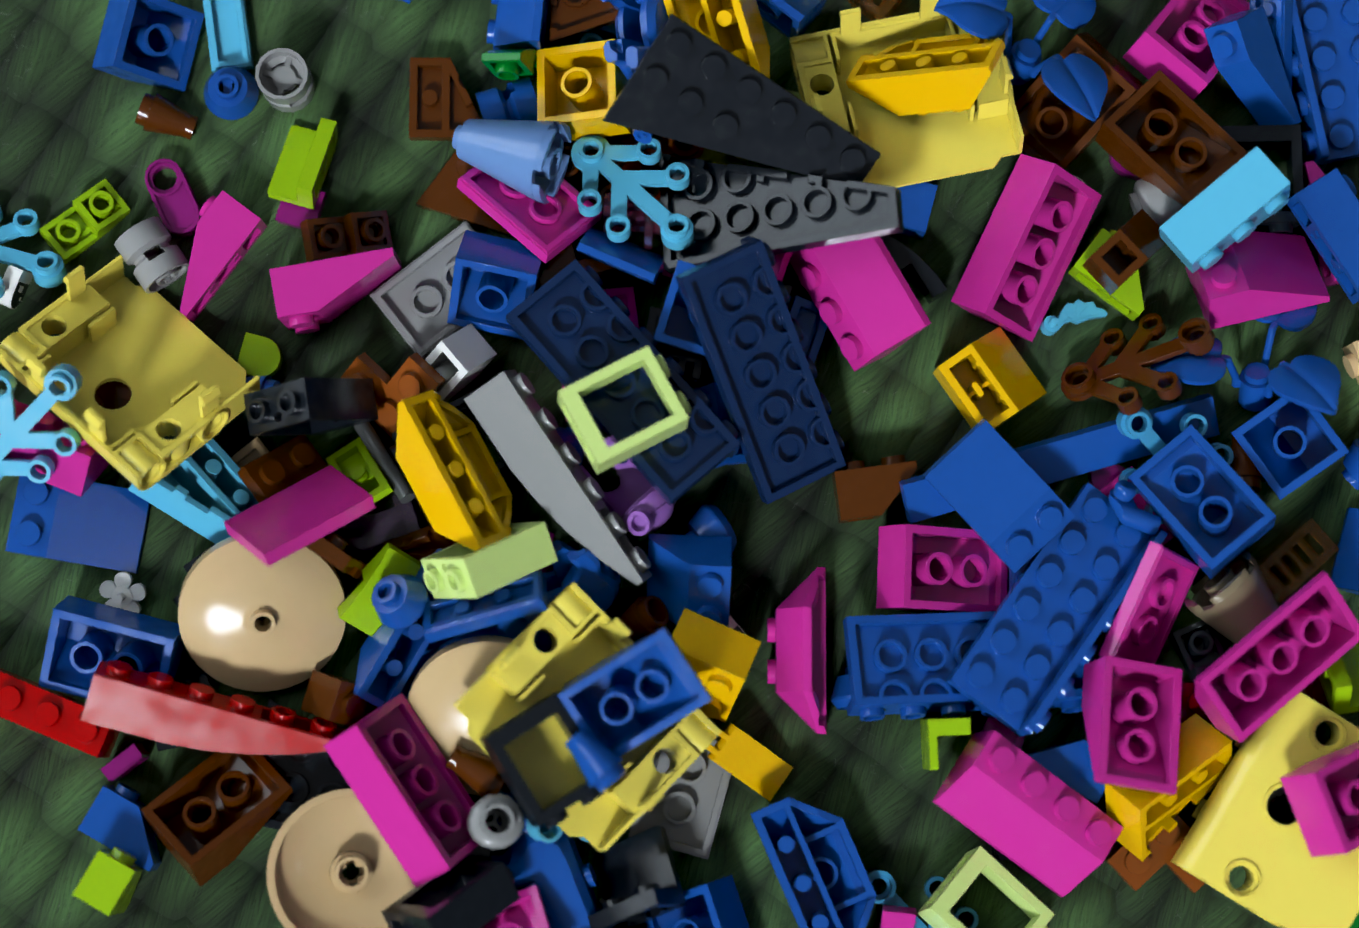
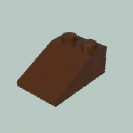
[1015,32,1144,170]
[1095,69,1248,206]
[141,752,293,887]

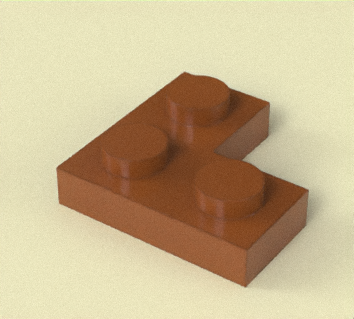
[341,352,446,438]
[1105,815,1205,893]

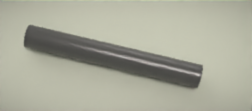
[353,422,415,504]

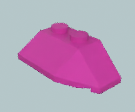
[767,567,827,734]

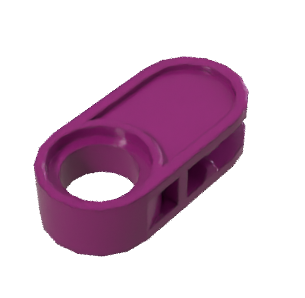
[144,158,202,237]

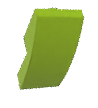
[39,178,131,265]
[337,543,421,637]

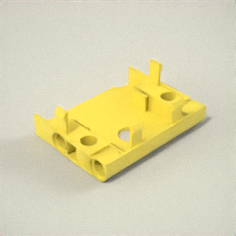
[790,0,1024,188]
[0,255,260,491]
[452,582,722,852]
[1171,692,1359,928]

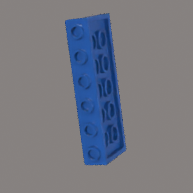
[1292,0,1359,165]
[946,482,1168,737]
[843,611,1094,721]

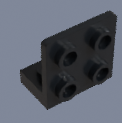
[588,825,687,928]

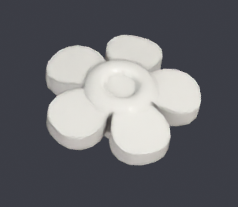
[99,571,147,613]

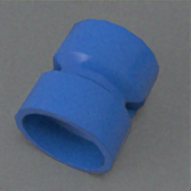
[475,76,537,121]

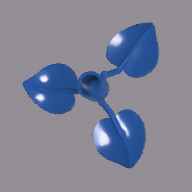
[934,0,1108,122]
[1151,305,1341,415]

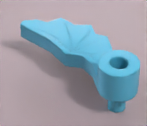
[1040,299,1108,336]

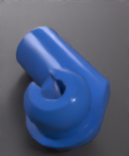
[1108,480,1161,536]

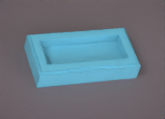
[203,0,254,72]

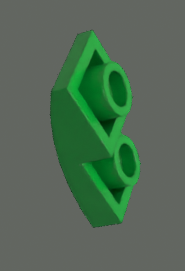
[481,49,537,80]

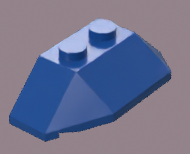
[354,548,454,708]
[750,797,877,928]

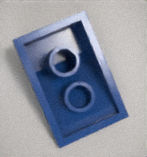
[923,418,1076,573]
[1128,424,1276,579]
[5,476,151,574]
[557,627,712,757]

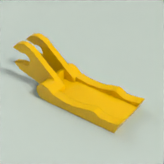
[706,723,793,802]

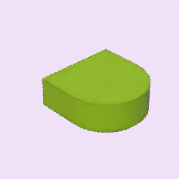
[237,332,282,376]

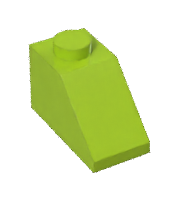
[1068,228,1144,322]
[72,846,143,916]

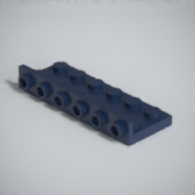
[675,236,846,504]
[506,259,741,506]

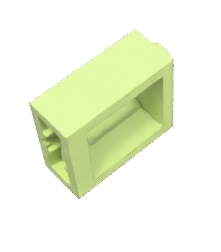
[557,346,691,474]
[420,521,558,599]
[917,846,1055,928]

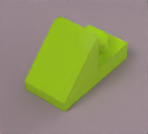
[325,437,393,503]

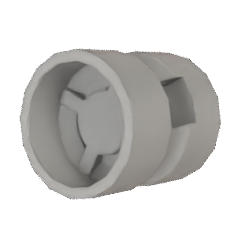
[255,48,315,113]
[114,216,189,294]

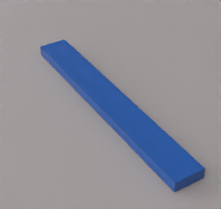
[899,393,1220,523]

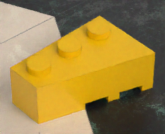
[1105,713,1232,862]

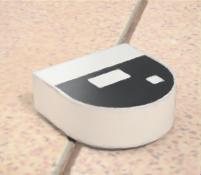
[0,265,33,310]

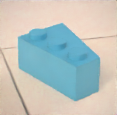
[1159,146,1291,273]
[128,438,258,544]

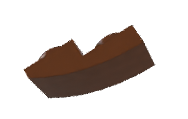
[300,210,393,262]

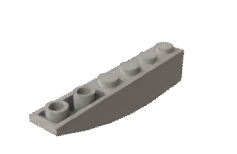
[464,369,653,586]

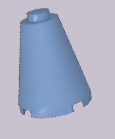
[452,119,572,204]

